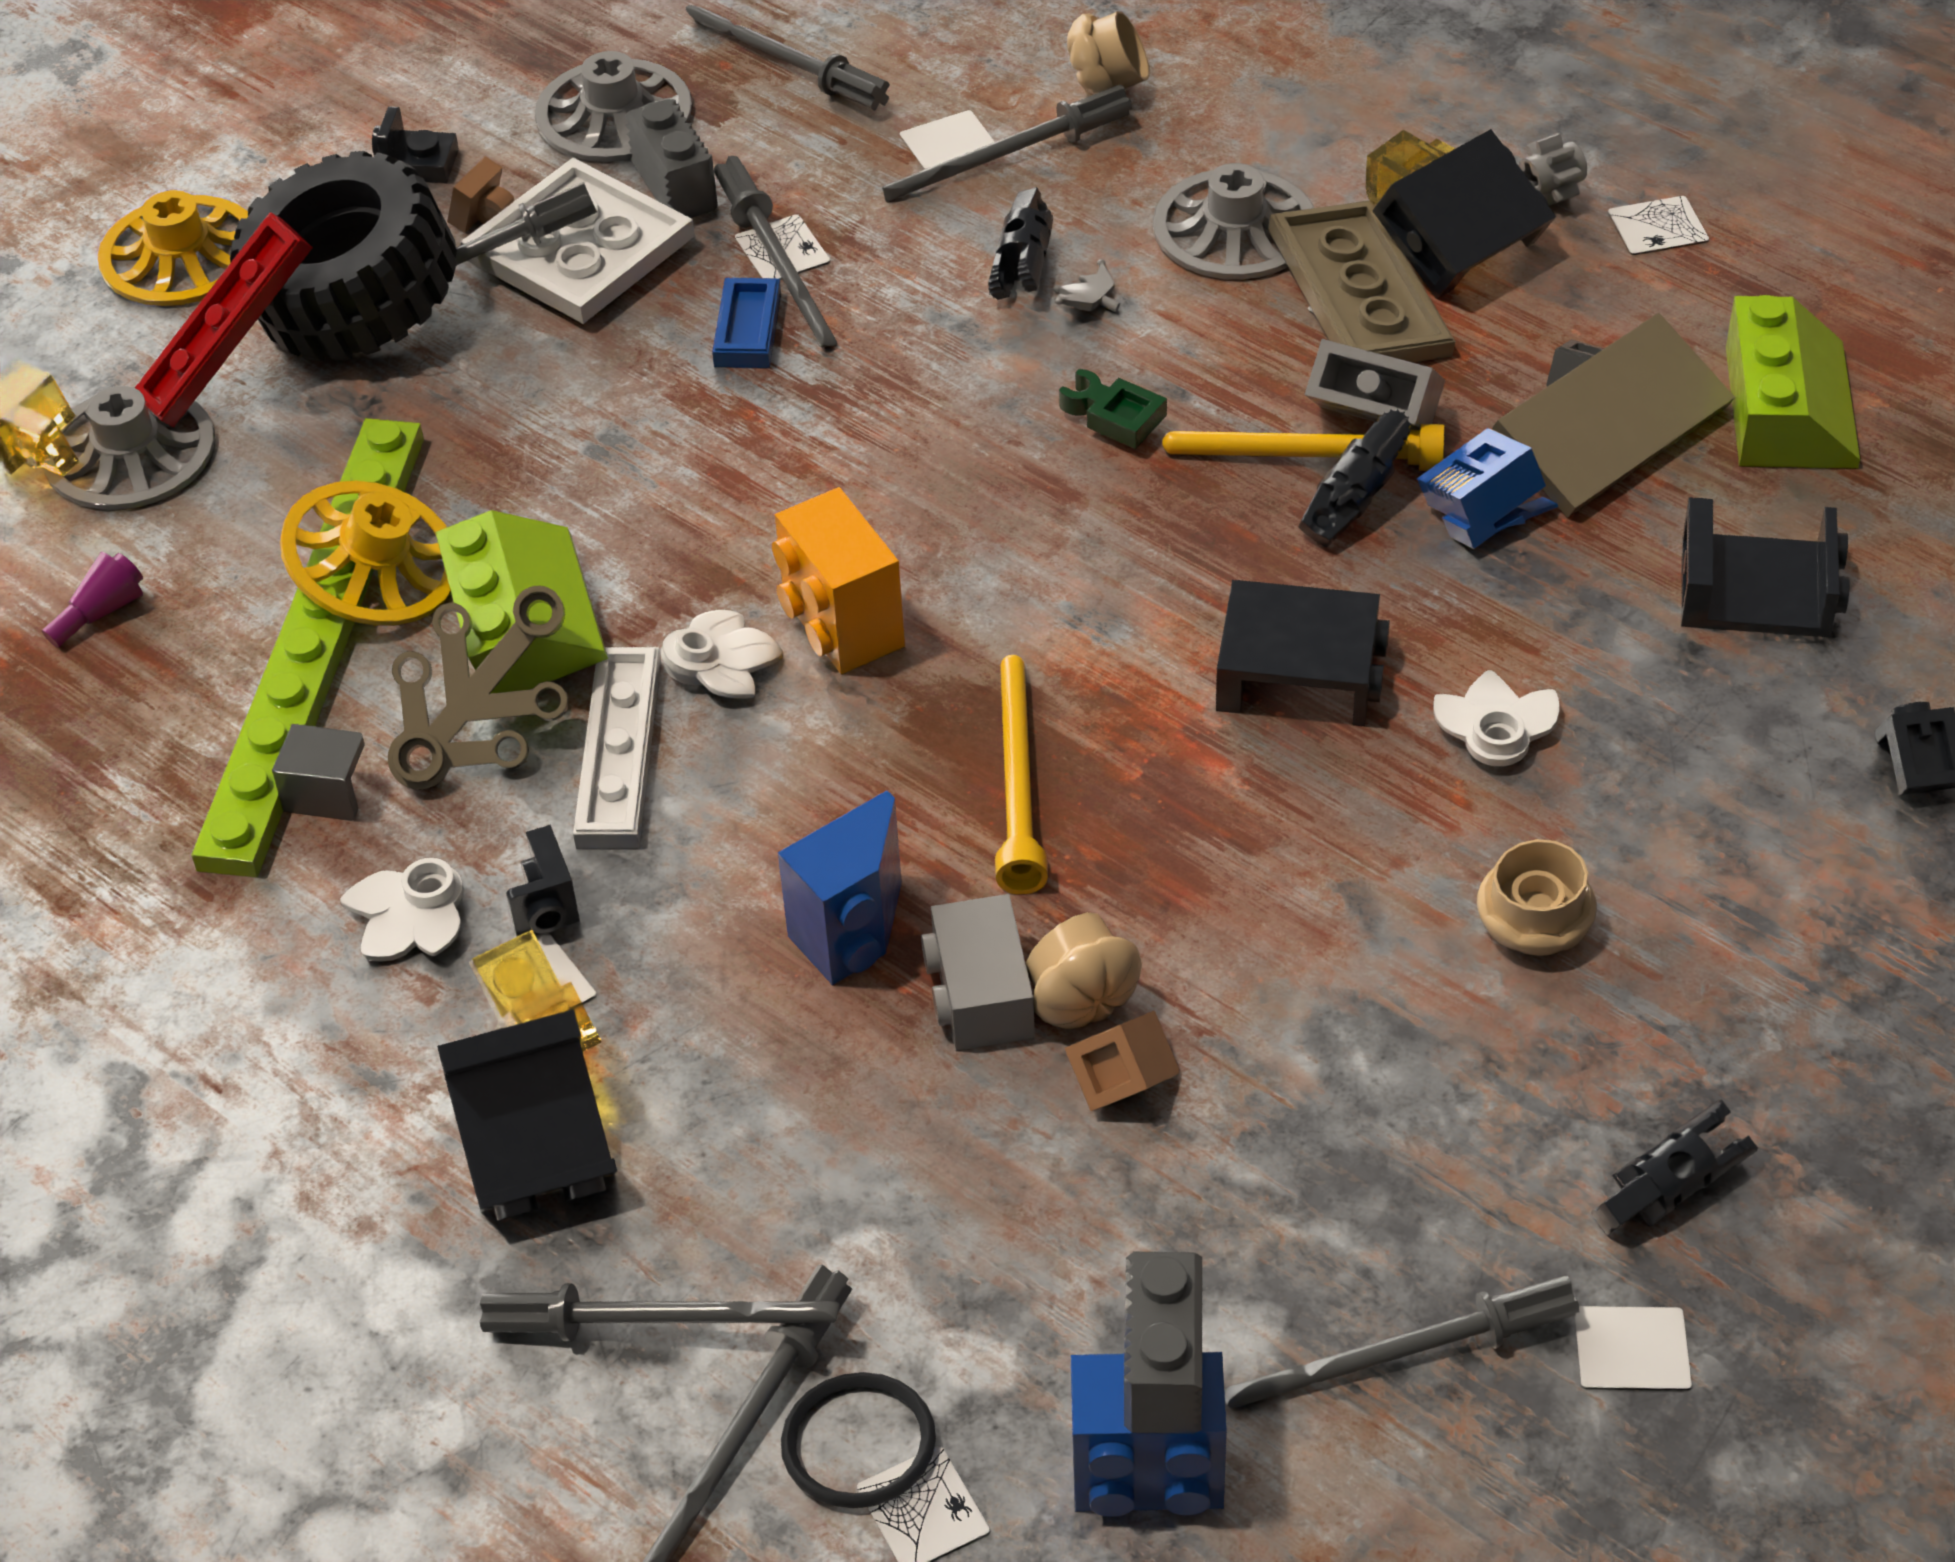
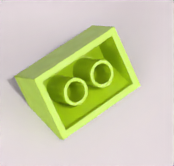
[1726,295,1860,468]
[435,510,608,694]

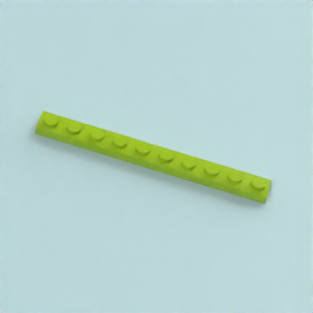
[191,418,424,878]

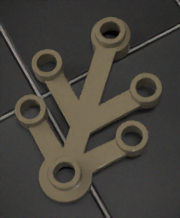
[388,586,569,790]

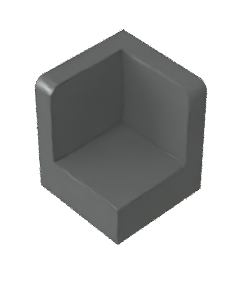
[272,724,365,821]

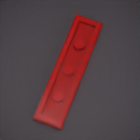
[135,212,313,427]

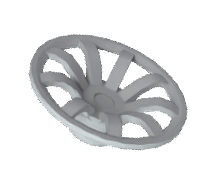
[535,51,692,162]
[1153,163,1314,280]
[41,386,215,510]

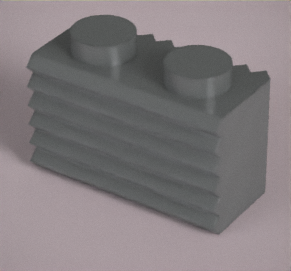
[625,99,718,218]
[1124,1251,1202,1434]

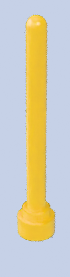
[1162,424,1444,471]
[995,655,1048,894]

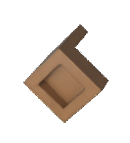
[1064,1010,1179,1111]

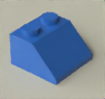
[778,790,902,985]

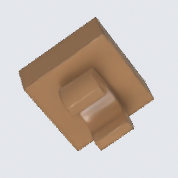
[447,156,514,233]

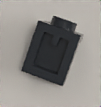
[372,106,459,184]
[1874,702,1955,795]
[506,825,580,939]

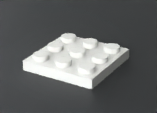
[460,158,695,324]

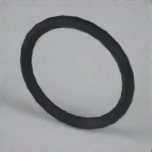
[781,1372,936,1509]

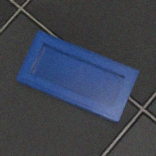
[712,278,781,368]

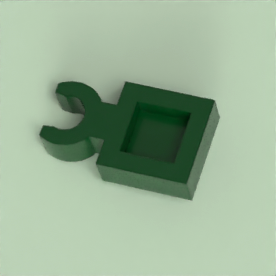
[1059,369,1167,449]

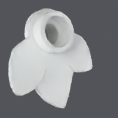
[661,610,783,699]
[1433,670,1559,766]
[340,858,464,962]

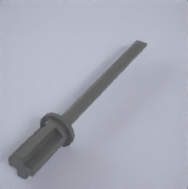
[686,5,890,110]
[882,85,1132,202]
[714,156,837,346]
[455,182,597,266]
[642,1264,852,1562]
[1224,1275,1580,1408]
[480,1283,840,1341]

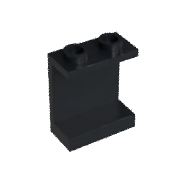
[1372,129,1556,299]
[1681,497,1850,638]
[1216,579,1390,727]
[437,1009,618,1220]

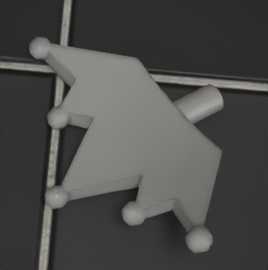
[1053,259,1120,313]

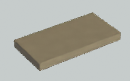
[1268,200,1456,363]
[1491,312,1735,518]

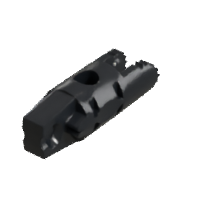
[988,187,1053,300]
[1298,409,1411,547]
[1591,1099,1758,1235]

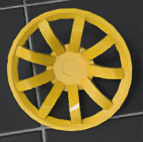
[97,190,248,306]
[280,480,451,626]

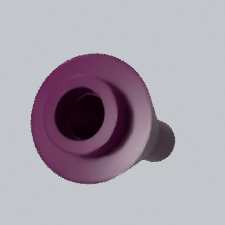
[41,552,143,648]

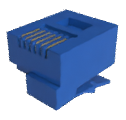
[1417,428,1558,549]

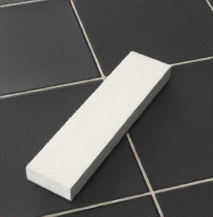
[573,647,661,849]

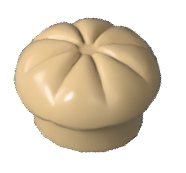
[1067,11,1150,96]
[1477,839,1597,956]
[1026,912,1142,1029]

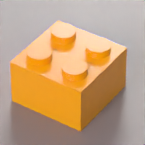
[772,487,905,675]

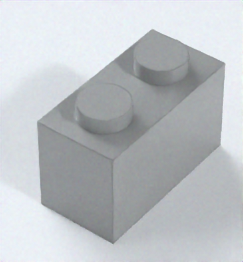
[1305,339,1446,430]
[921,894,1035,1051]

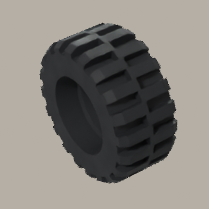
[230,151,457,361]

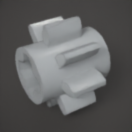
[1519,133,1587,206]

